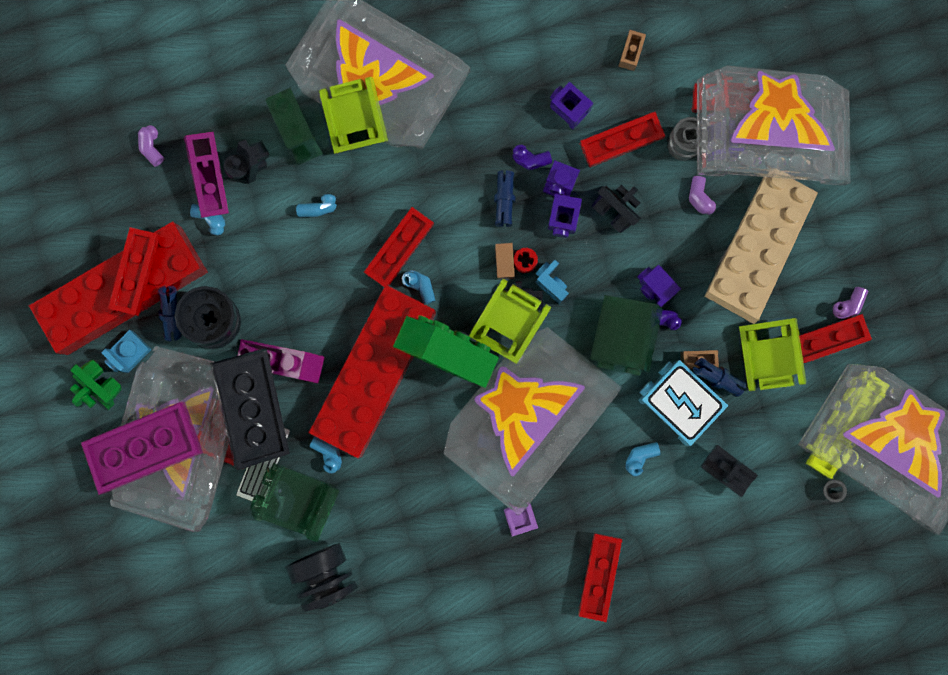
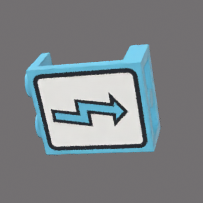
[638,360,728,446]

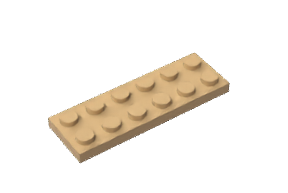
[705,166,818,324]

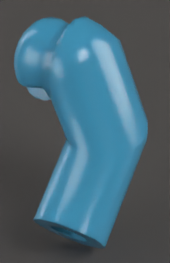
[310,436,342,474]

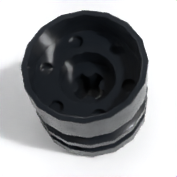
[175,286,242,350]
[285,543,358,612]

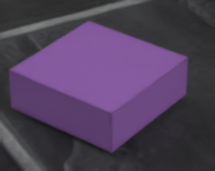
[503,501,538,536]

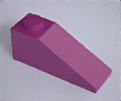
[184,132,229,218]

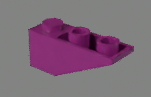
[237,339,324,383]

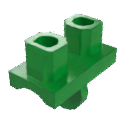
[70,360,122,410]

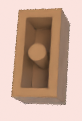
[618,30,646,71]
[495,243,515,280]
[680,350,719,369]

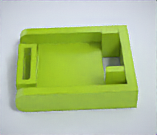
[319,77,388,154]
[469,279,551,364]
[739,318,806,391]

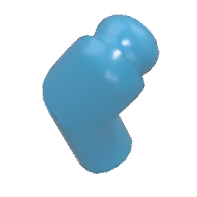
[296,194,337,217]
[190,204,225,235]
[402,270,436,304]
[625,442,660,476]

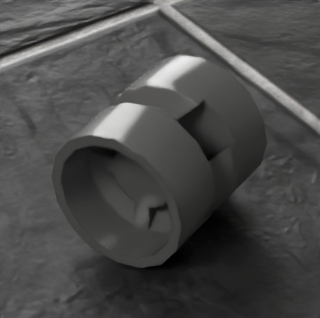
[667,117,709,161]

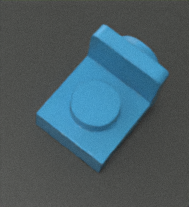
[535,260,569,304]
[101,330,152,373]

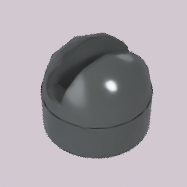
[823,479,847,502]

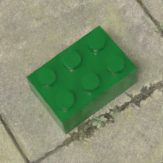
[393,315,499,388]

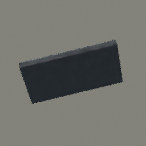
[210,348,290,470]

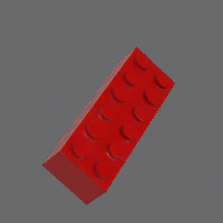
[29,221,208,355]
[309,285,436,458]

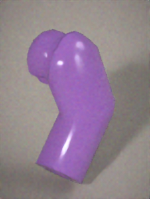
[689,176,716,215]
[833,287,868,319]

